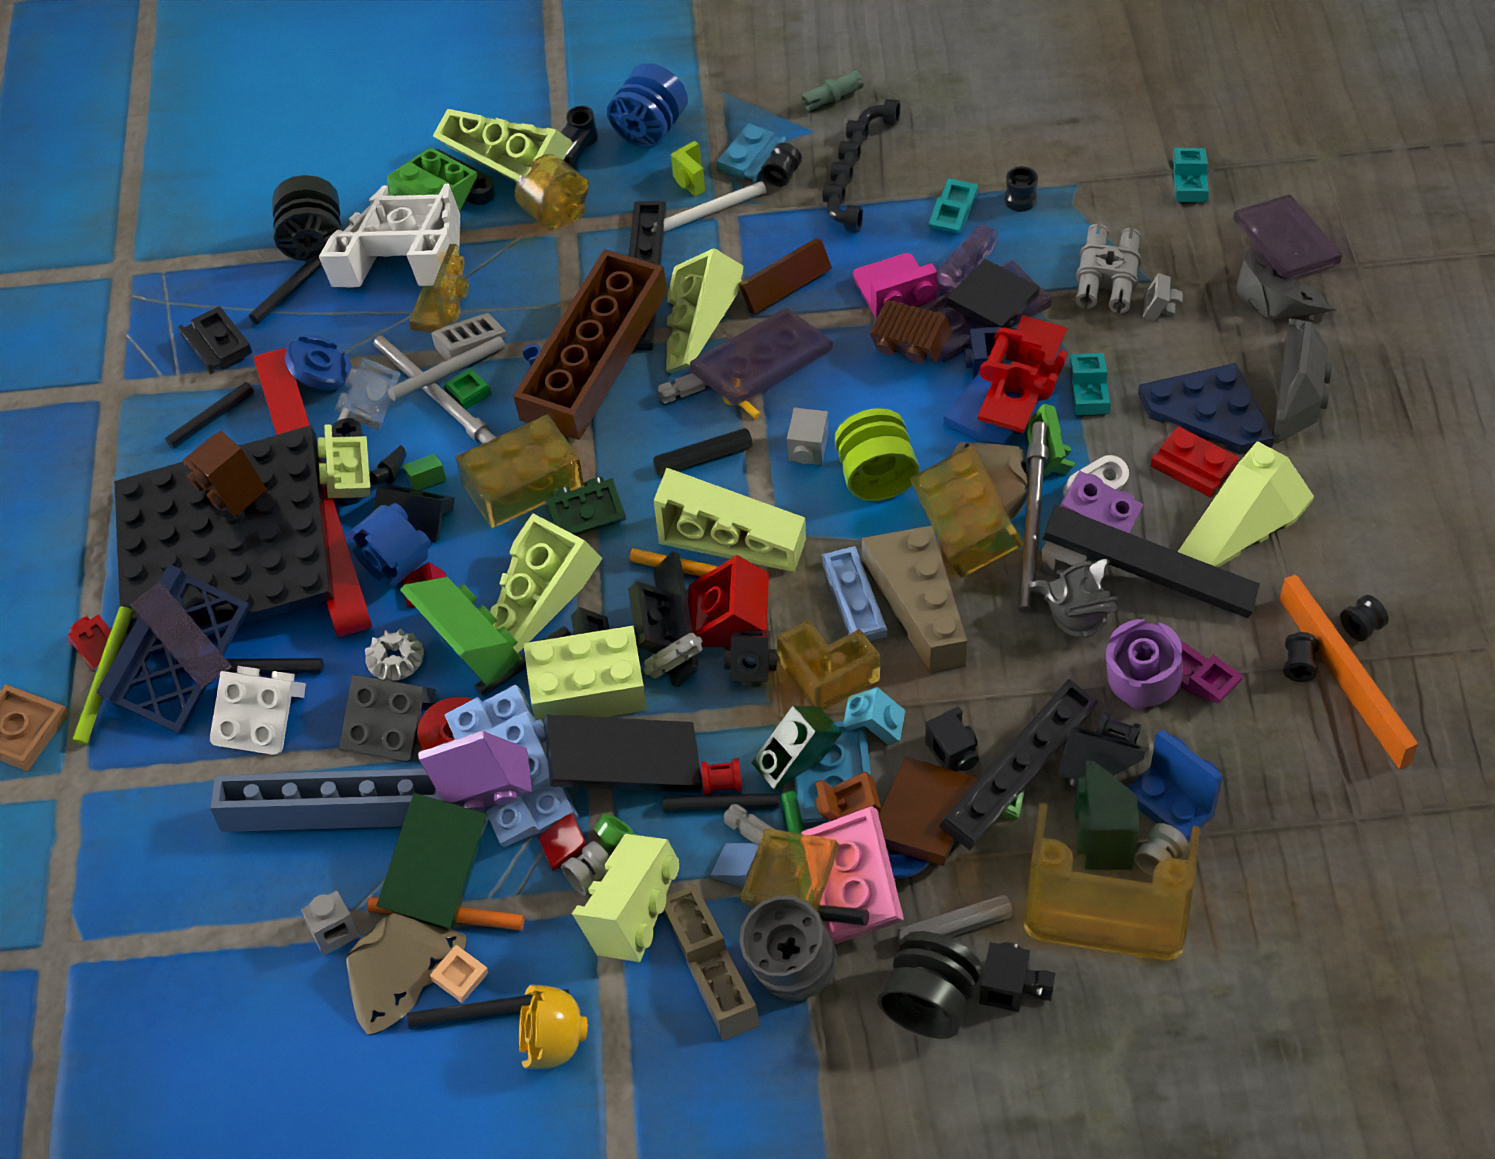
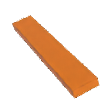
[1279,574,1418,769]

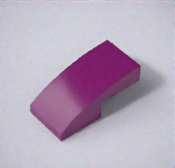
[1181,641,1243,703]

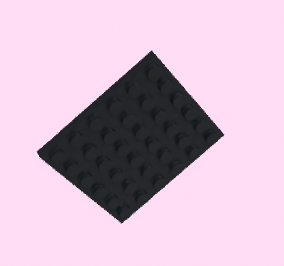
[114,425,334,646]

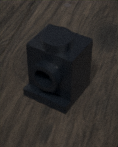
[925,706,979,772]

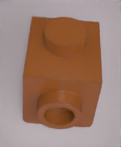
[815,772,882,821]

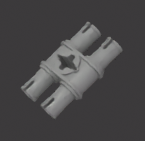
[1075,224,1142,313]

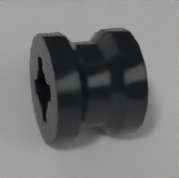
[1340,595,1389,642]

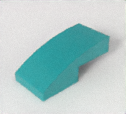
[1173,148,1209,202]
[929,178,979,234]
[1070,353,1111,415]

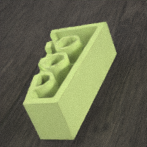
[433,109,573,197]

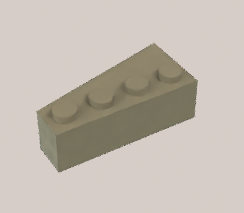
[862,525,967,673]

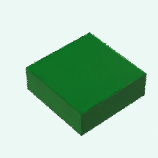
[443,368,491,410]

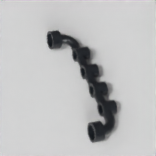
[822,99,901,232]

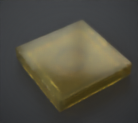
[740,828,840,911]

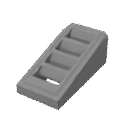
[431,313,507,361]

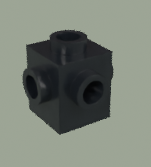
[724,630,778,687]

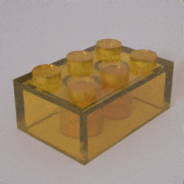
[455,414,584,529]
[910,445,1025,578]

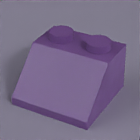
[418,731,532,812]

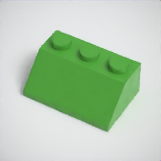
[400,577,522,686]

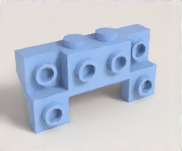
[445,685,580,848]

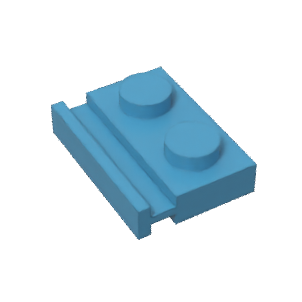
[717,123,787,184]

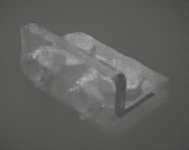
[334,357,401,430]

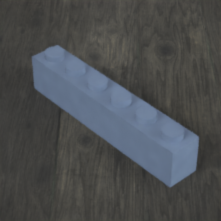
[210,769,443,832]

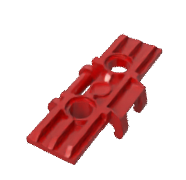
[977,315,1067,433]

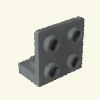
[339,675,436,761]

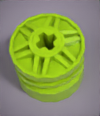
[835,408,919,502]

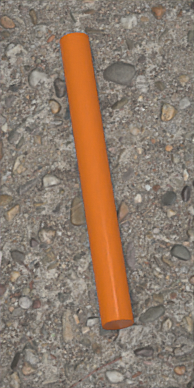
[367,896,525,931]

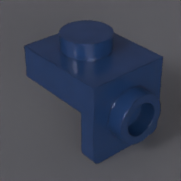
[964,327,1002,379]

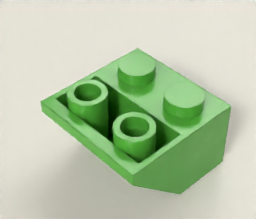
[387,147,477,212]

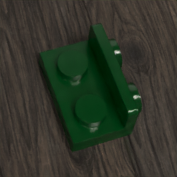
[545,477,626,536]

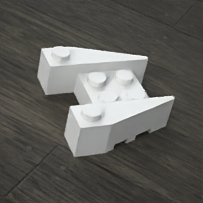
[319,184,460,288]

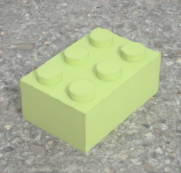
[523,626,647,724]

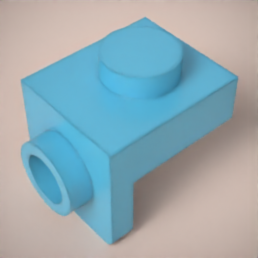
[843,687,905,745]

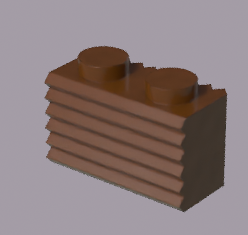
[869,300,951,364]

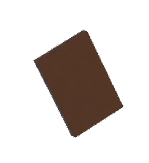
[879,756,979,866]

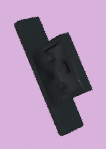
[628,551,699,687]

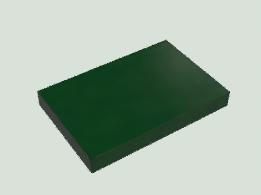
[376,793,490,930]

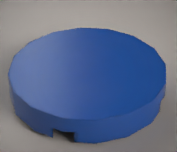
[284,335,352,390]

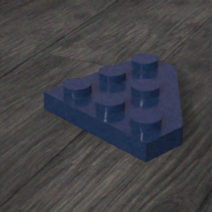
[1138,363,1274,454]

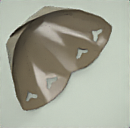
[952,442,1029,537]
[346,913,466,1034]

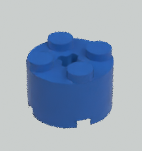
[347,503,432,587]

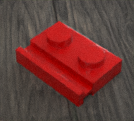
[1150,426,1239,498]

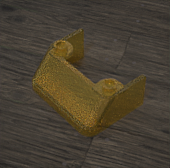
[1023,803,1200,961]

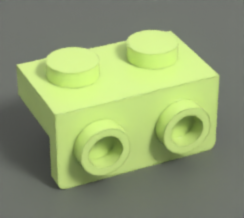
[318,425,370,498]

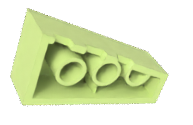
[654,468,806,572]

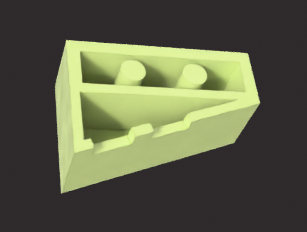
[572,834,679,962]

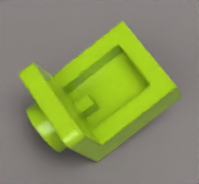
[671,141,705,197]

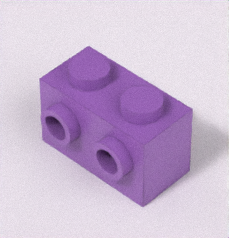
[1059,470,1144,533]

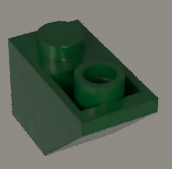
[751,706,843,789]

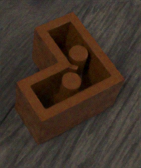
[182,431,268,516]

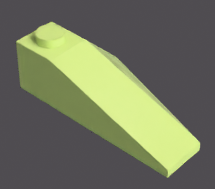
[666,248,744,374]
[1178,441,1314,568]
[490,513,603,653]

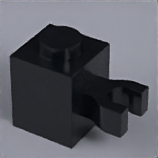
[979,942,1056,1012]

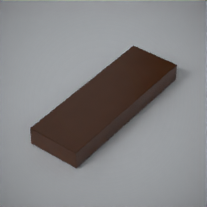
[738,238,832,314]

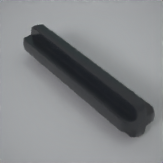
[653,428,752,476]

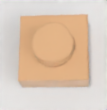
[430,945,488,1004]

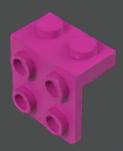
[853,253,937,319]

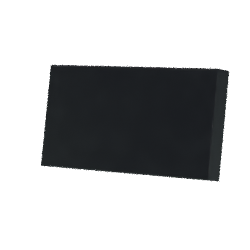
[544,715,703,793]

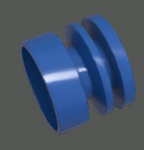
[607,63,688,148]

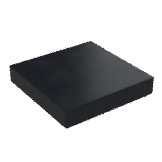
[947,259,1040,328]

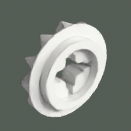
[365,628,424,681]

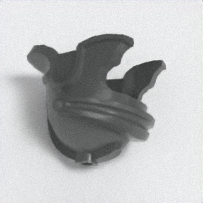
[1028,559,1118,638]

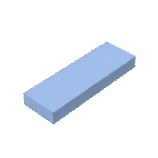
[821,546,887,646]

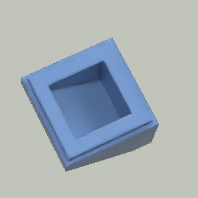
[711,843,762,890]

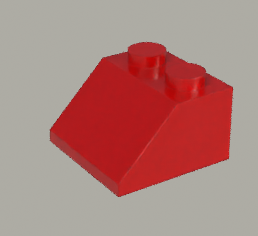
[688,555,769,647]

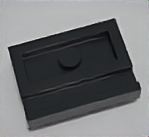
[178,306,253,374]

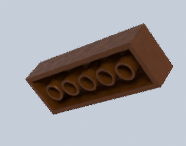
[513,249,668,440]

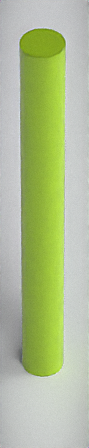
[72,607,133,745]

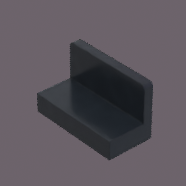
[374,484,455,542]

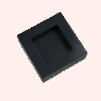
[571,607,610,635]

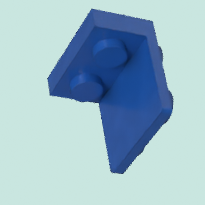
[1124,729,1223,841]

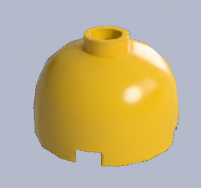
[519,985,588,1069]

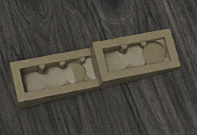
[663,884,760,1041]

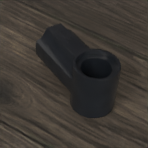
[560,105,598,169]

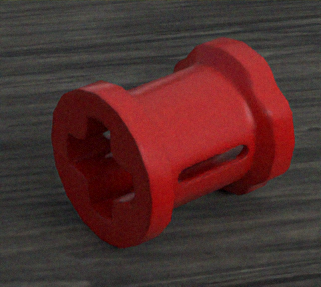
[701,758,742,795]

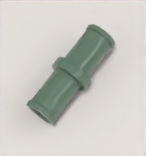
[801,70,864,112]

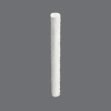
[651,181,766,232]

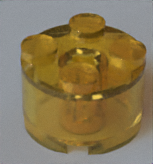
[515,154,589,231]

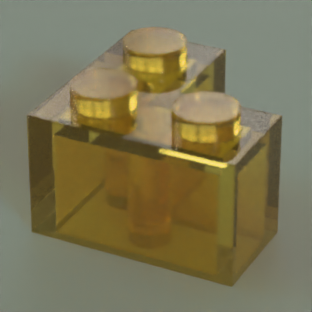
[777,619,880,710]

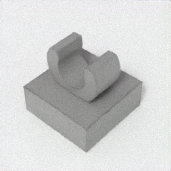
[1143,273,1183,322]

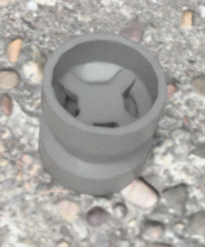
[1134,823,1188,879]
[561,841,610,896]

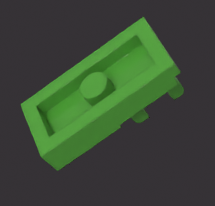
[1026,403,1075,478]

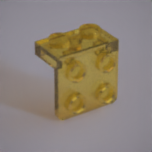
[409,244,469,333]

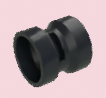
[761,142,802,187]
[1005,166,1038,212]

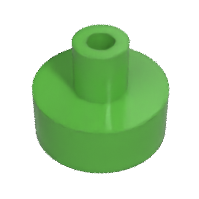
[594,813,635,854]

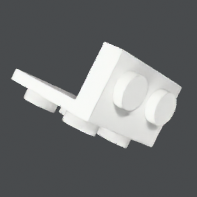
[210,666,306,755]

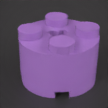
[1106,619,1183,710]

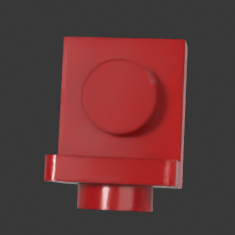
[68,614,122,672]

